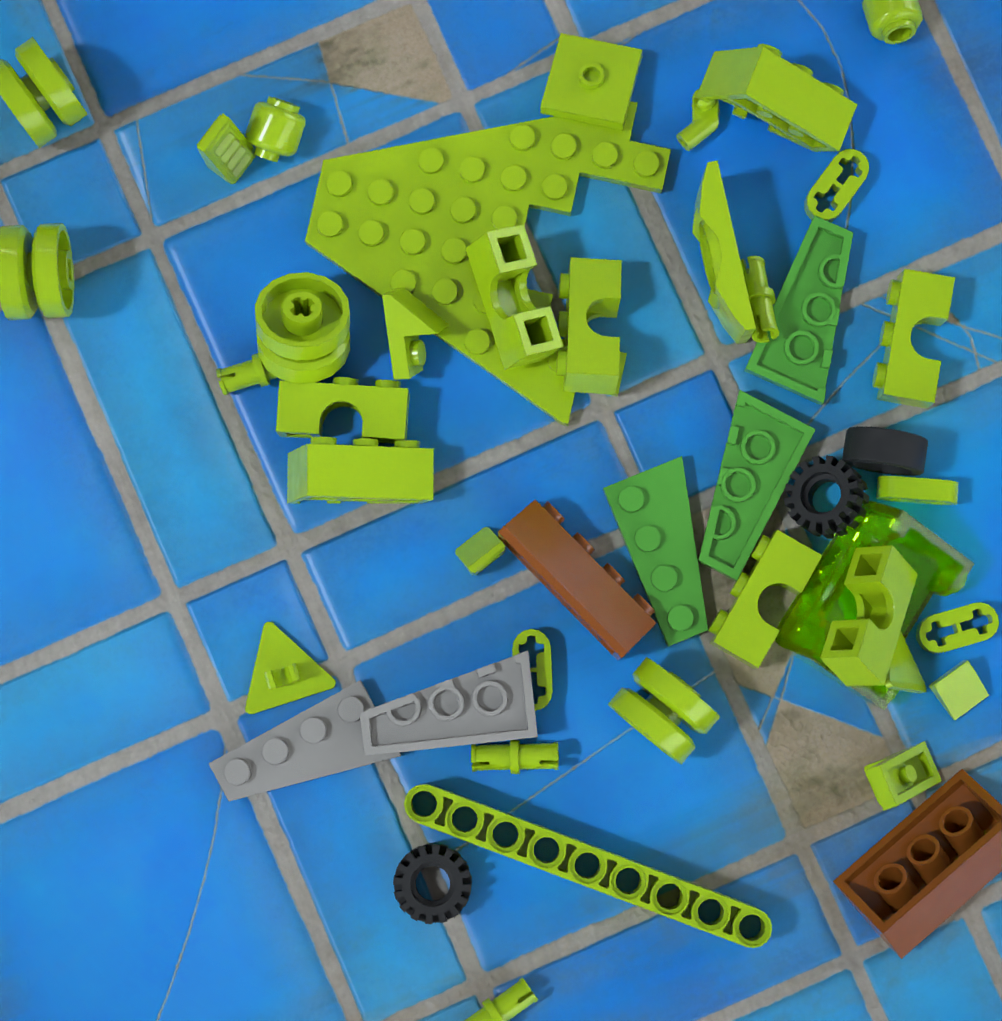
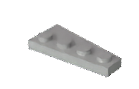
[360,651,538,756]
[208,680,402,801]

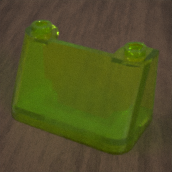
[775,500,975,710]

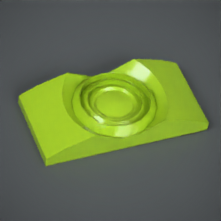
[692,160,756,345]

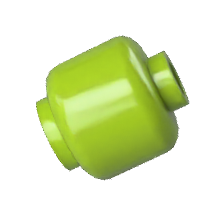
[862,0,923,44]
[245,96,306,162]

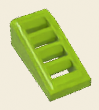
[197,113,256,184]

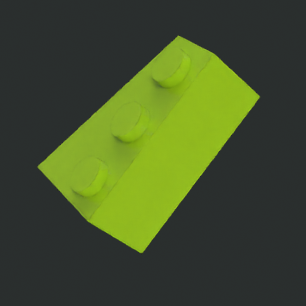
[696,44,857,152]
[287,437,434,504]

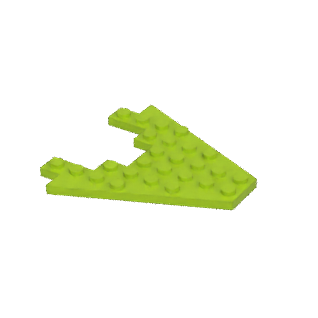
[305,101,671,426]

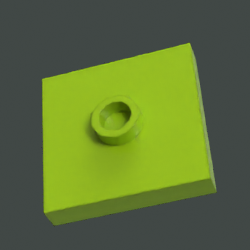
[540,33,642,131]

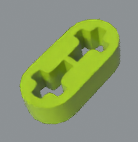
[804,149,869,222]
[876,476,959,505]
[916,602,999,653]
[512,629,553,711]

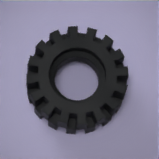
[784,455,869,539]
[393,843,472,924]

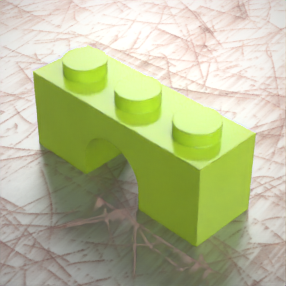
[465,224,564,370]
[556,257,622,395]
[872,269,955,409]
[276,377,410,444]
[708,530,823,669]
[820,545,918,686]

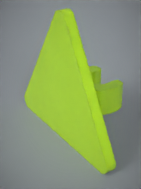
[245,622,336,714]
[885,631,927,694]

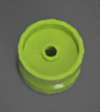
[0,37,88,148]
[0,223,74,320]
[255,272,350,384]
[607,657,720,765]

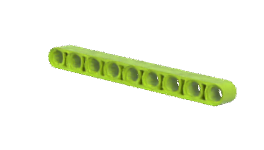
[404,783,772,948]

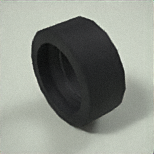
[842,426,928,476]

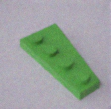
[744,215,853,406]
[698,390,816,581]
[602,456,708,647]

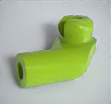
[676,88,719,151]

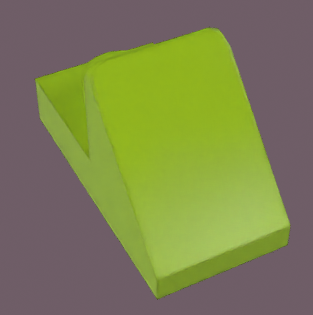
[382,287,448,380]
[864,741,942,811]

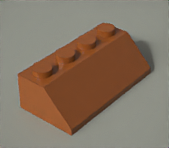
[498,500,656,661]
[833,769,1002,959]

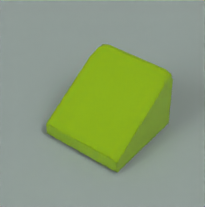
[455,527,506,576]
[928,660,989,721]

